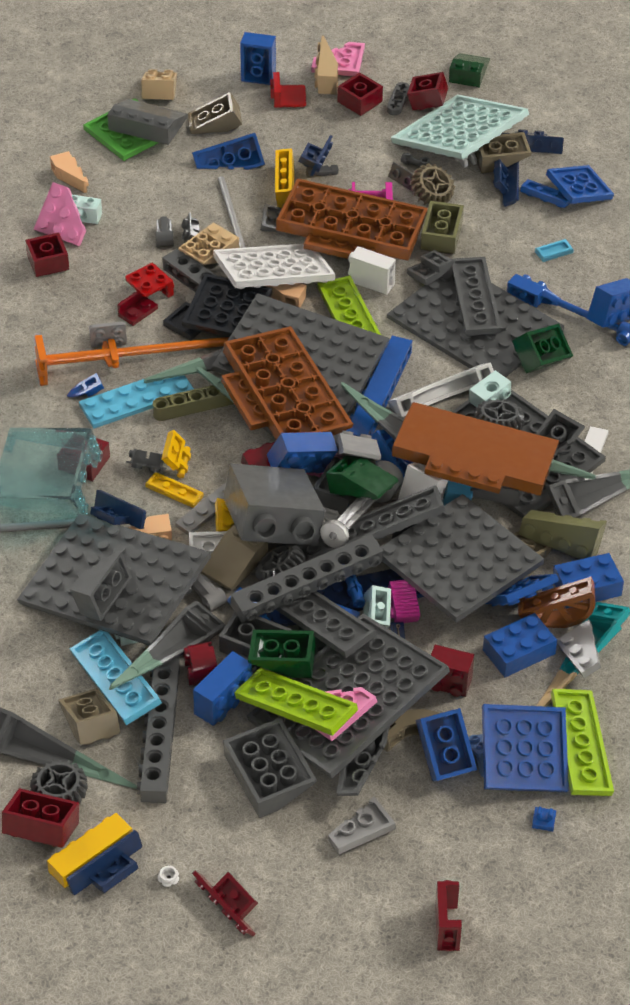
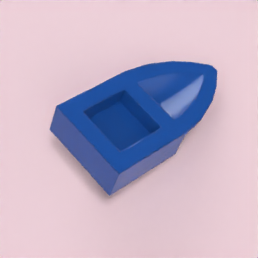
[67,373,104,397]

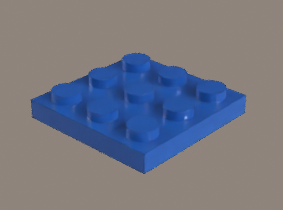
[546,165,614,204]
[485,574,559,607]

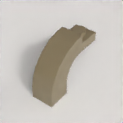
[384,709,439,752]

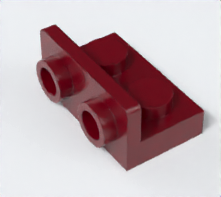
[117,291,158,326]

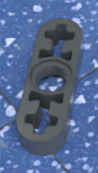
[387,82,410,115]

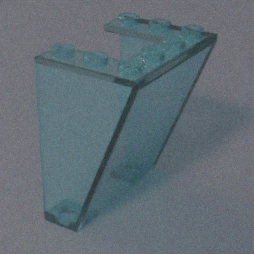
[0,428,103,519]

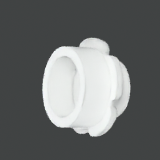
[158,866,179,887]

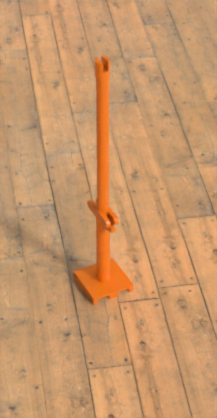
[35,335,230,386]

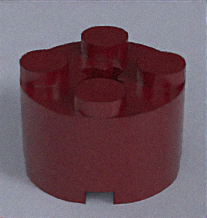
[183,642,217,686]

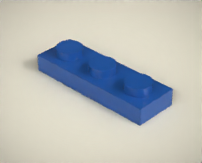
[520,179,570,208]

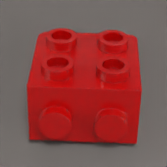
[270,72,306,108]
[125,262,174,298]

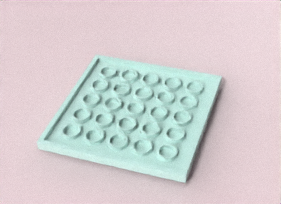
[391,94,529,159]

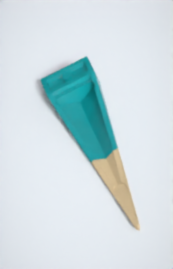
[537,602,630,707]

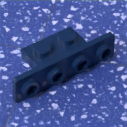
[501,129,564,154]
[298,135,334,177]
[493,159,519,207]
[90,490,146,529]
[67,830,142,895]

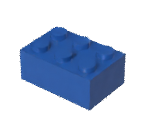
[240,32,276,85]
[586,278,630,328]
[267,432,338,474]
[553,553,624,609]
[483,613,557,678]
[193,651,253,726]
[415,708,477,782]

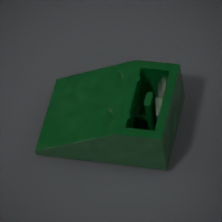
[326,456,399,500]

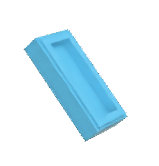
[535,239,574,262]

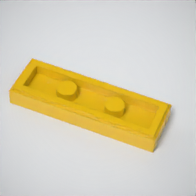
[145,472,204,508]

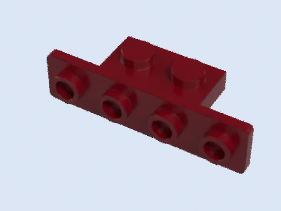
[192,870,258,937]

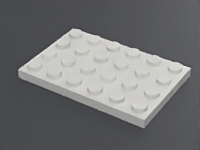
[213,244,335,289]

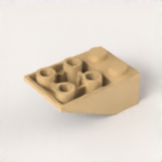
[315,36,338,95]
[141,69,177,100]
[178,222,239,265]

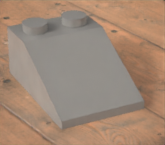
[334,430,381,463]

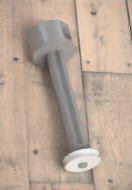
[320,461,403,548]

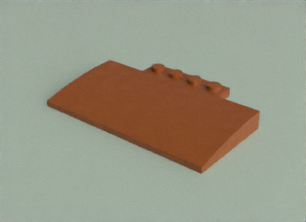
[276,178,428,261]
[221,326,353,440]
[392,402,559,496]

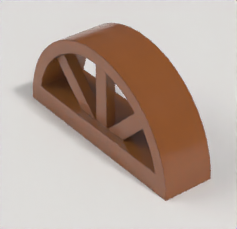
[518,577,595,628]

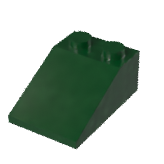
[449,53,490,88]
[512,323,573,374]
[248,630,316,678]

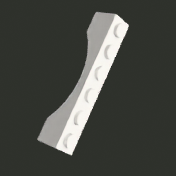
[388,362,494,417]

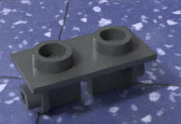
[388,162,413,192]
[181,212,200,243]
[126,449,166,472]

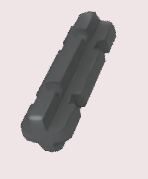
[306,165,339,177]

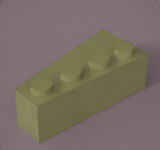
[519,510,607,559]

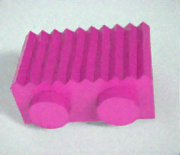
[388,580,420,623]

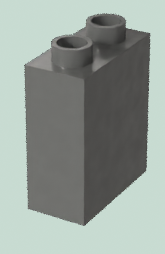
[223,463,325,546]

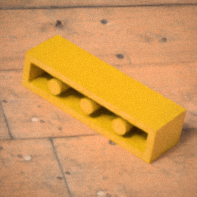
[275,148,295,208]
[47,813,133,888]

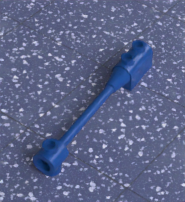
[507,274,630,346]

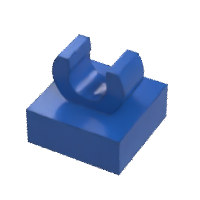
[532,806,556,831]

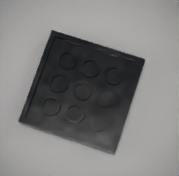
[182,273,272,337]

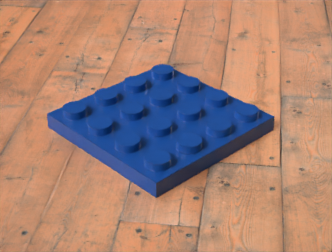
[482,704,569,792]

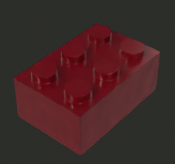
[2,788,79,848]

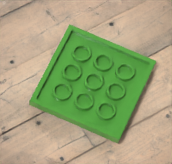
[83,98,159,161]

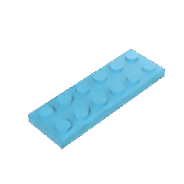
[79,375,194,429]
[69,630,162,725]

